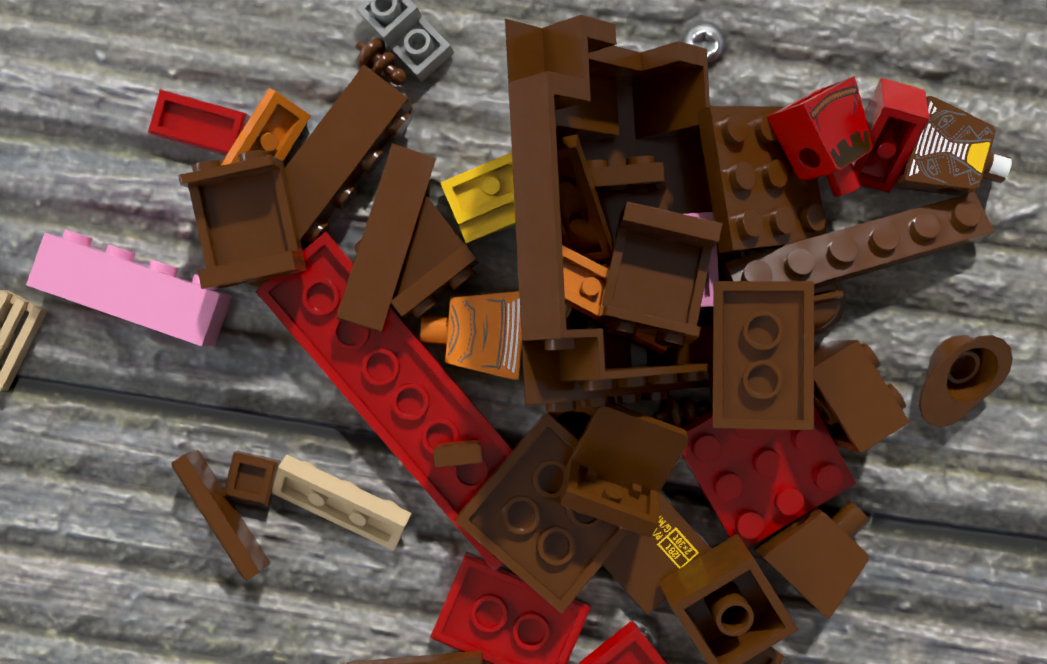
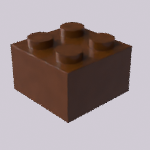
[814,340,910,453]
[659,534,798,664]

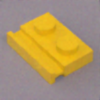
[440,152,516,245]

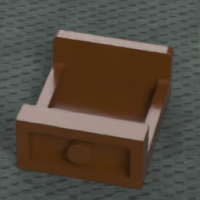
[178,150,307,290]
[597,201,723,349]

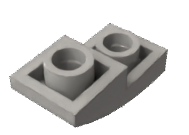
[356,0,454,83]

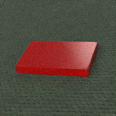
[430,551,591,664]

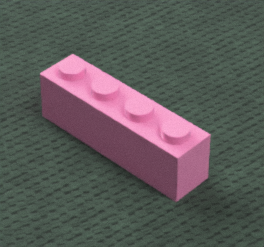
[26,229,232,347]

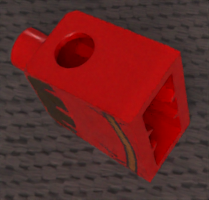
[767,77,873,197]

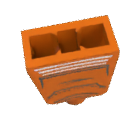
[420,291,522,380]

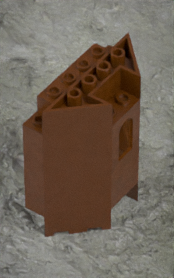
[505,15,745,411]

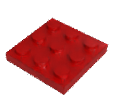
[682,406,856,548]

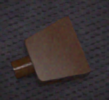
[754,501,870,619]

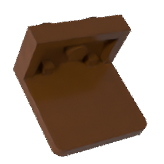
[586,156,668,262]
[355,196,479,319]
[560,401,688,538]

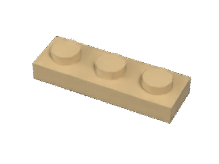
[272,454,411,551]

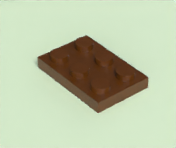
[713,281,814,430]

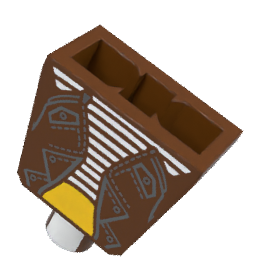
[892,96,1012,196]

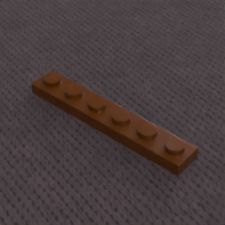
[721,192,994,289]

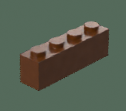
[285,65,413,249]

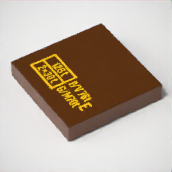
[602,492,711,615]

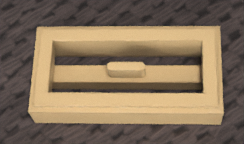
[0,290,48,391]

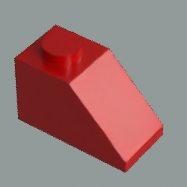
[852,78,930,193]

